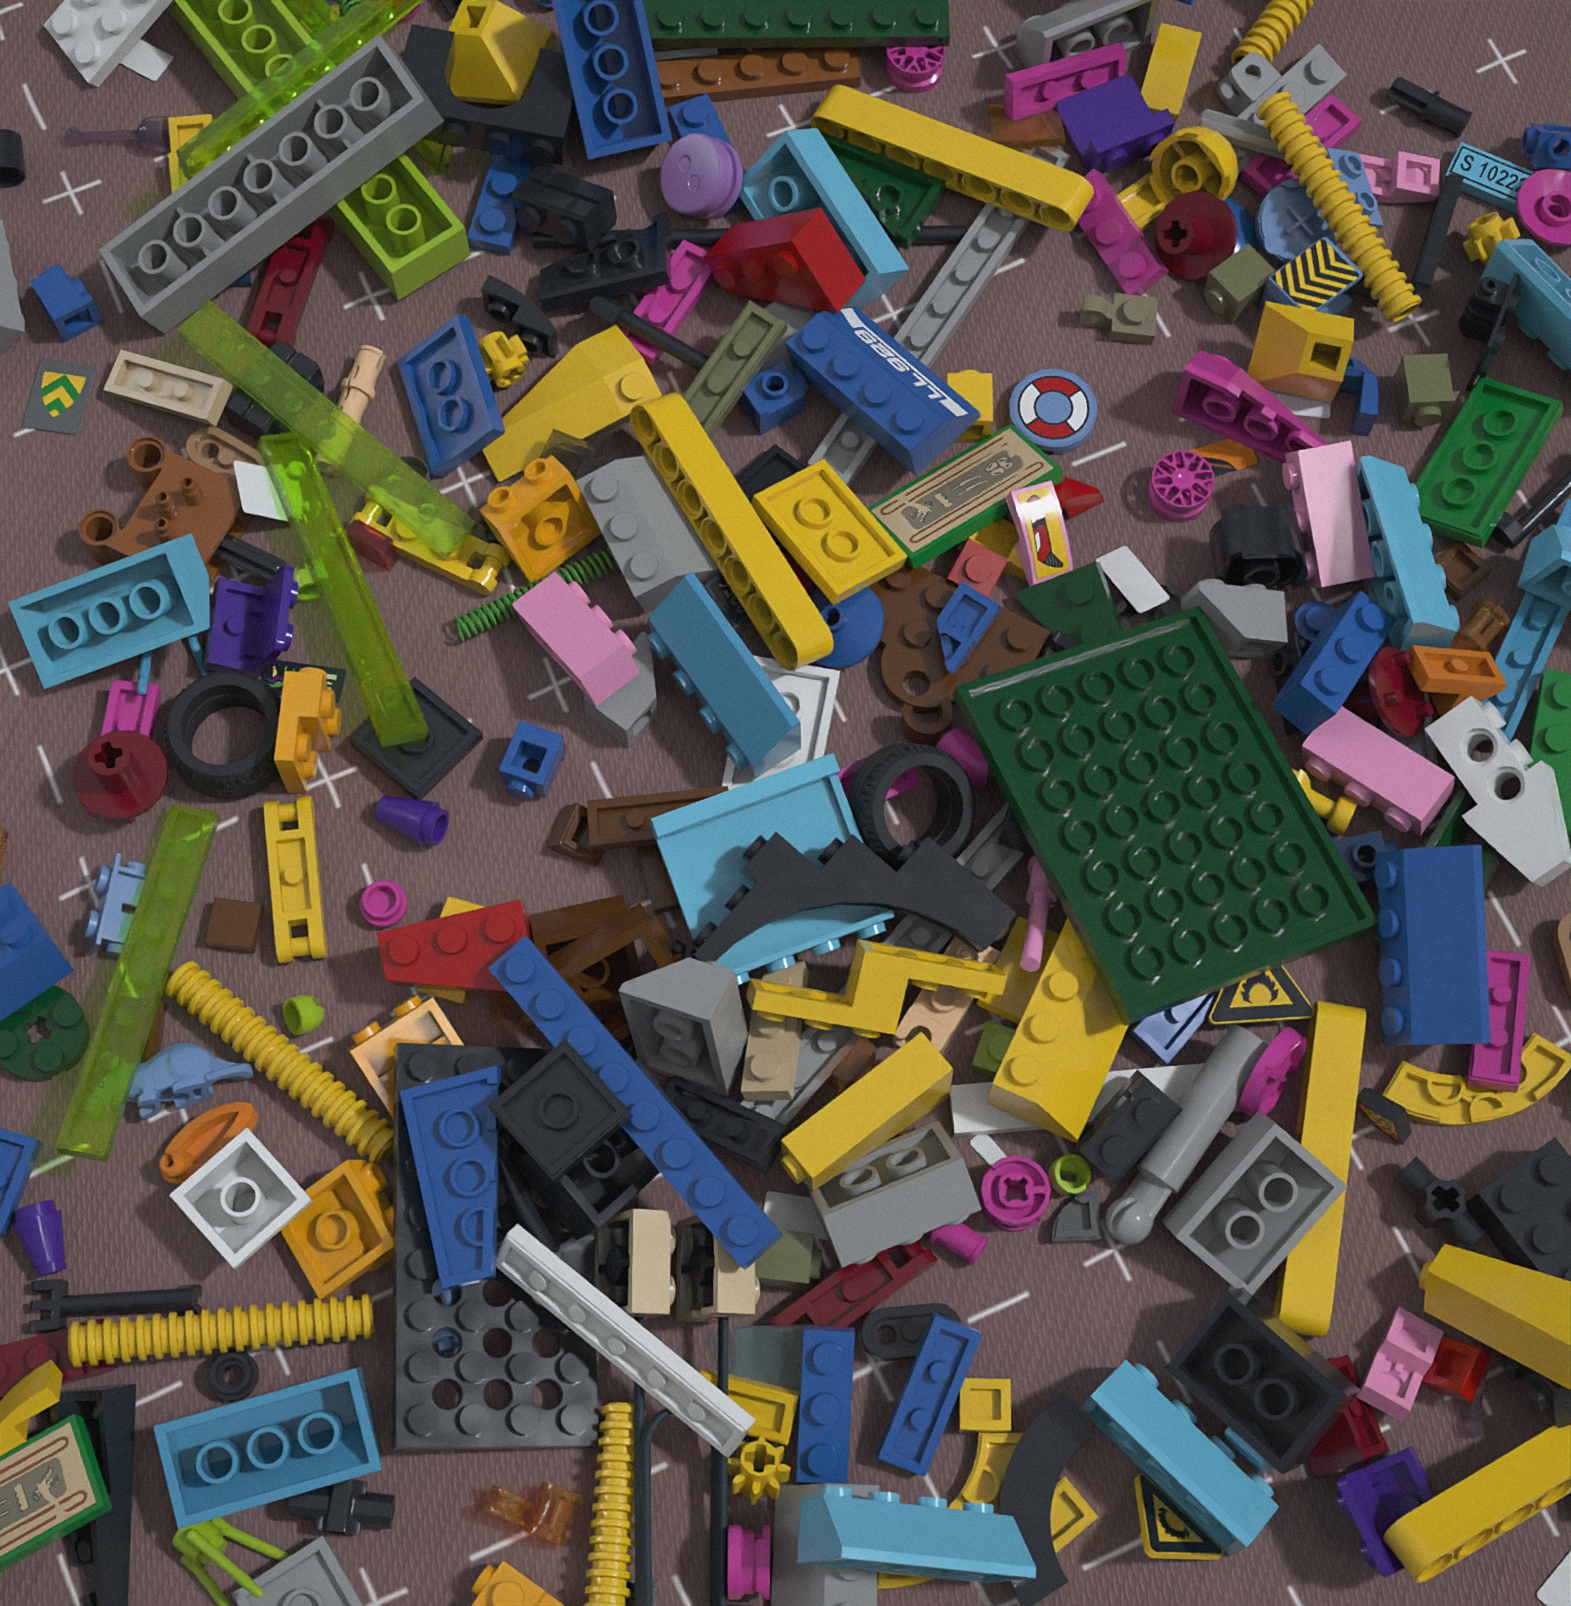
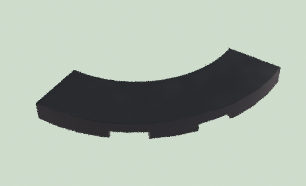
[997,1391,1094,1606]

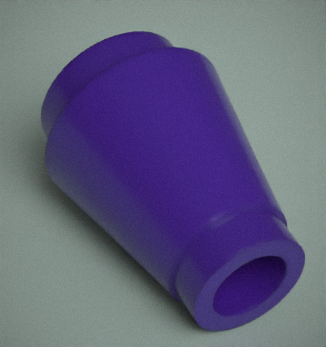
[375,795,449,847]
[12,1200,67,1278]

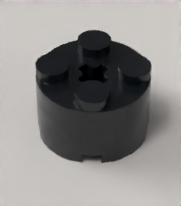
[1209,503,1308,591]

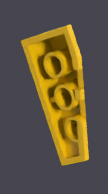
[481,325,662,484]

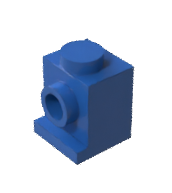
[29,265,103,343]
[737,360,809,435]
[499,721,567,801]

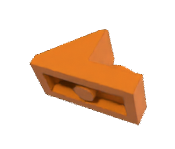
[1407,645,1507,717]

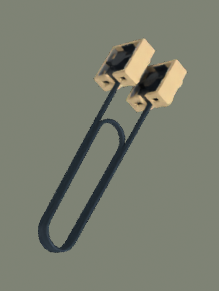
[594,1209,760,1606]

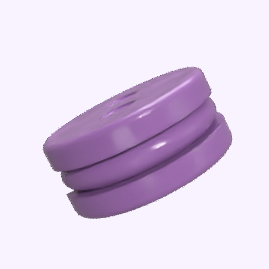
[660,133,743,220]

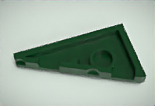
[819,131,946,250]
[1015,561,1124,644]

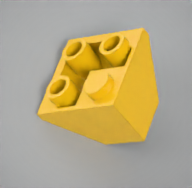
[448,0,556,105]
[1247,301,1354,403]

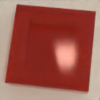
[346,519,398,572]

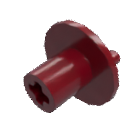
[1154,191,1238,280]
[1342,646,1434,738]
[73,730,168,821]

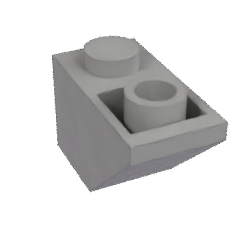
[1180,579,1288,660]
[583,632,658,748]

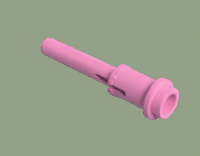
[1020,856,1057,972]

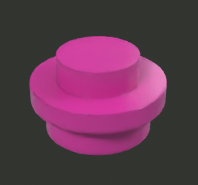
[359,880,408,928]

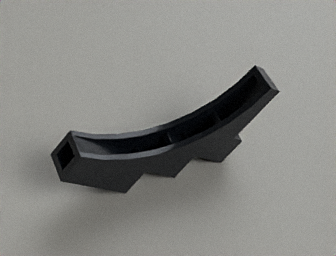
[692,832,1017,963]

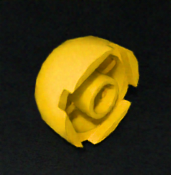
[1149,126,1238,204]

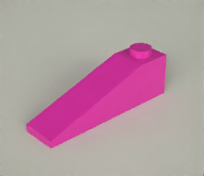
[1172,350,1329,464]

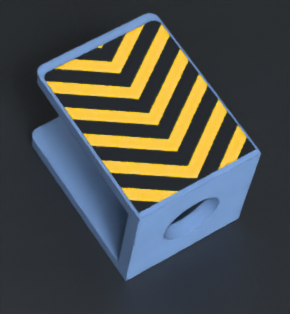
[1259,237,1363,315]

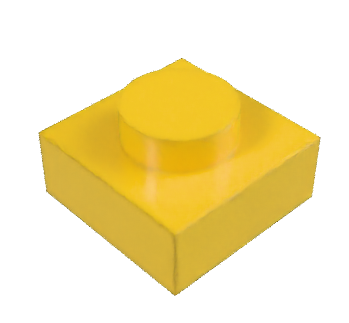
[959,1378,1011,1433]

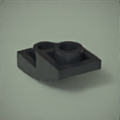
[481,275,559,358]

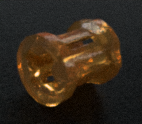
[1451,599,1510,652]
[523,1482,585,1548]

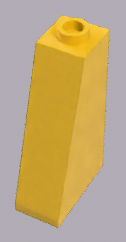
[780,1032,953,1192]
[1419,1244,1571,1390]

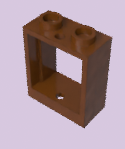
[546,903,686,1041]

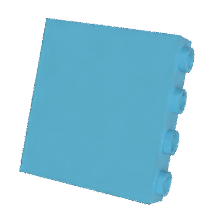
[650,753,895,985]

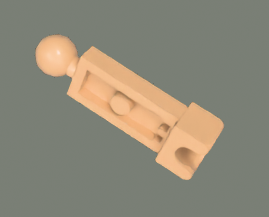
[892,922,1010,1055]

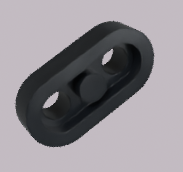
[861,1303,961,1362]

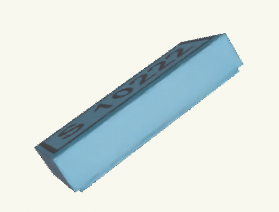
[1442,142,1535,215]

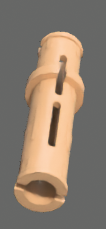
[313,345,387,475]

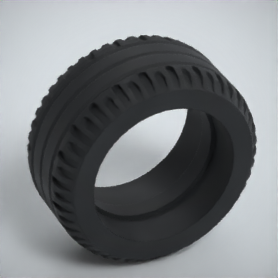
[164,671,281,800]
[847,743,976,868]

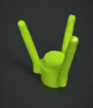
[172,1517,291,1606]

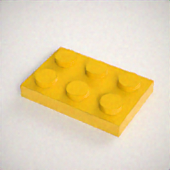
[751,459,908,605]

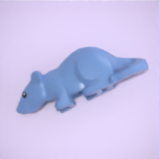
[88,1042,254,1119]

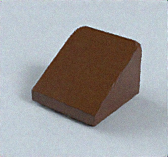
[546,803,605,867]

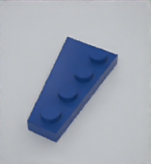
[400,1065,501,1291]

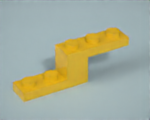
[746,939,1007,1038]

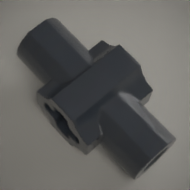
[1393,1156,1487,1250]
[287,1479,396,1536]

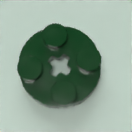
[0,985,90,1082]

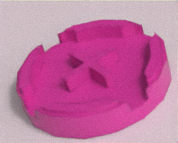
[1239,1027,1307,1117]

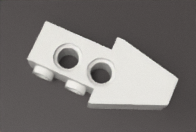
[1425,696,1571,887]

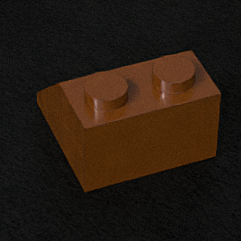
[529,894,641,1014]

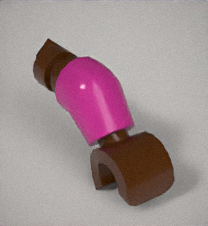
[901,697,998,788]

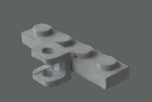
[1216,44,1347,174]

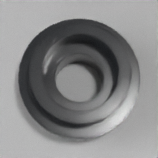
[207,1349,259,1401]

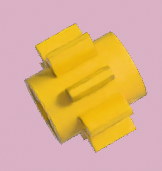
[1462,212,1521,267]
[477,331,529,388]
[728,1435,791,1505]

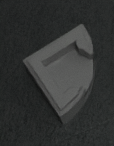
[1050,1190,1102,1244]

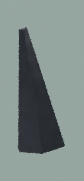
[40,1384,136,1606]

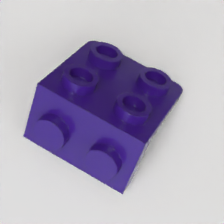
[1055,75,1175,174]
[203,565,299,678]
[1335,1446,1437,1578]

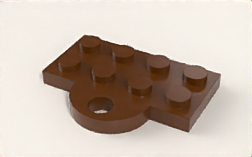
[868,562,1051,714]

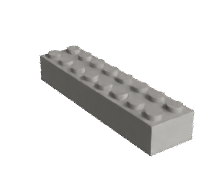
[99,34,444,334]

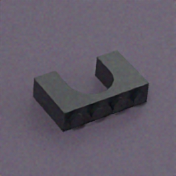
[402,24,576,166]

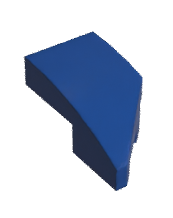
[1338,357,1378,436]
[937,582,1001,675]

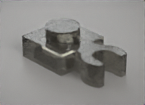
[539,428,616,487]

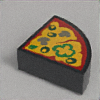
[1356,1087,1412,1145]

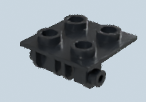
[1458,273,1521,391]

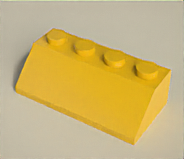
[987,918,1129,1143]

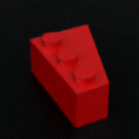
[703,208,866,313]
[376,899,534,996]

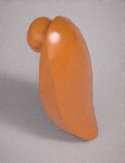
[159,1102,259,1184]

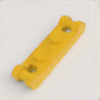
[348,486,512,596]
[263,796,328,964]

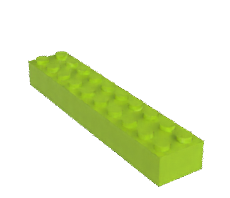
[166,0,471,301]

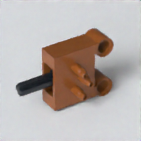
[78,436,287,588]

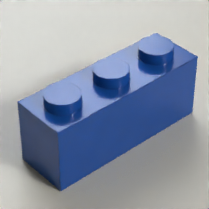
[1271,590,1396,735]

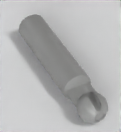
[1105,1024,1269,1246]

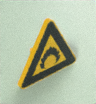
[1208,965,1315,1025]
[1134,1473,1224,1560]

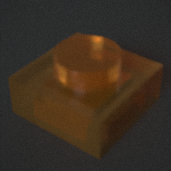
[830,1036,877,1093]

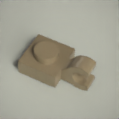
[1079,293,1158,345]

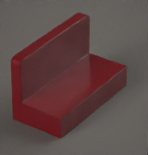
[1307,1355,1390,1478]

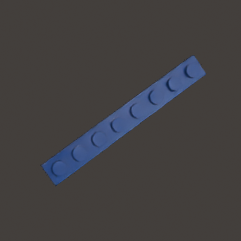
[488,935,784,1270]

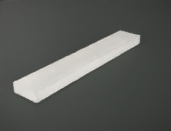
[949,1063,1241,1137]
[496,1224,756,1458]

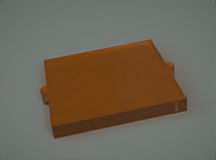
[988,103,1065,150]

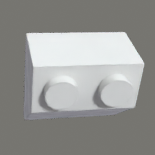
[169,1128,313,1270]

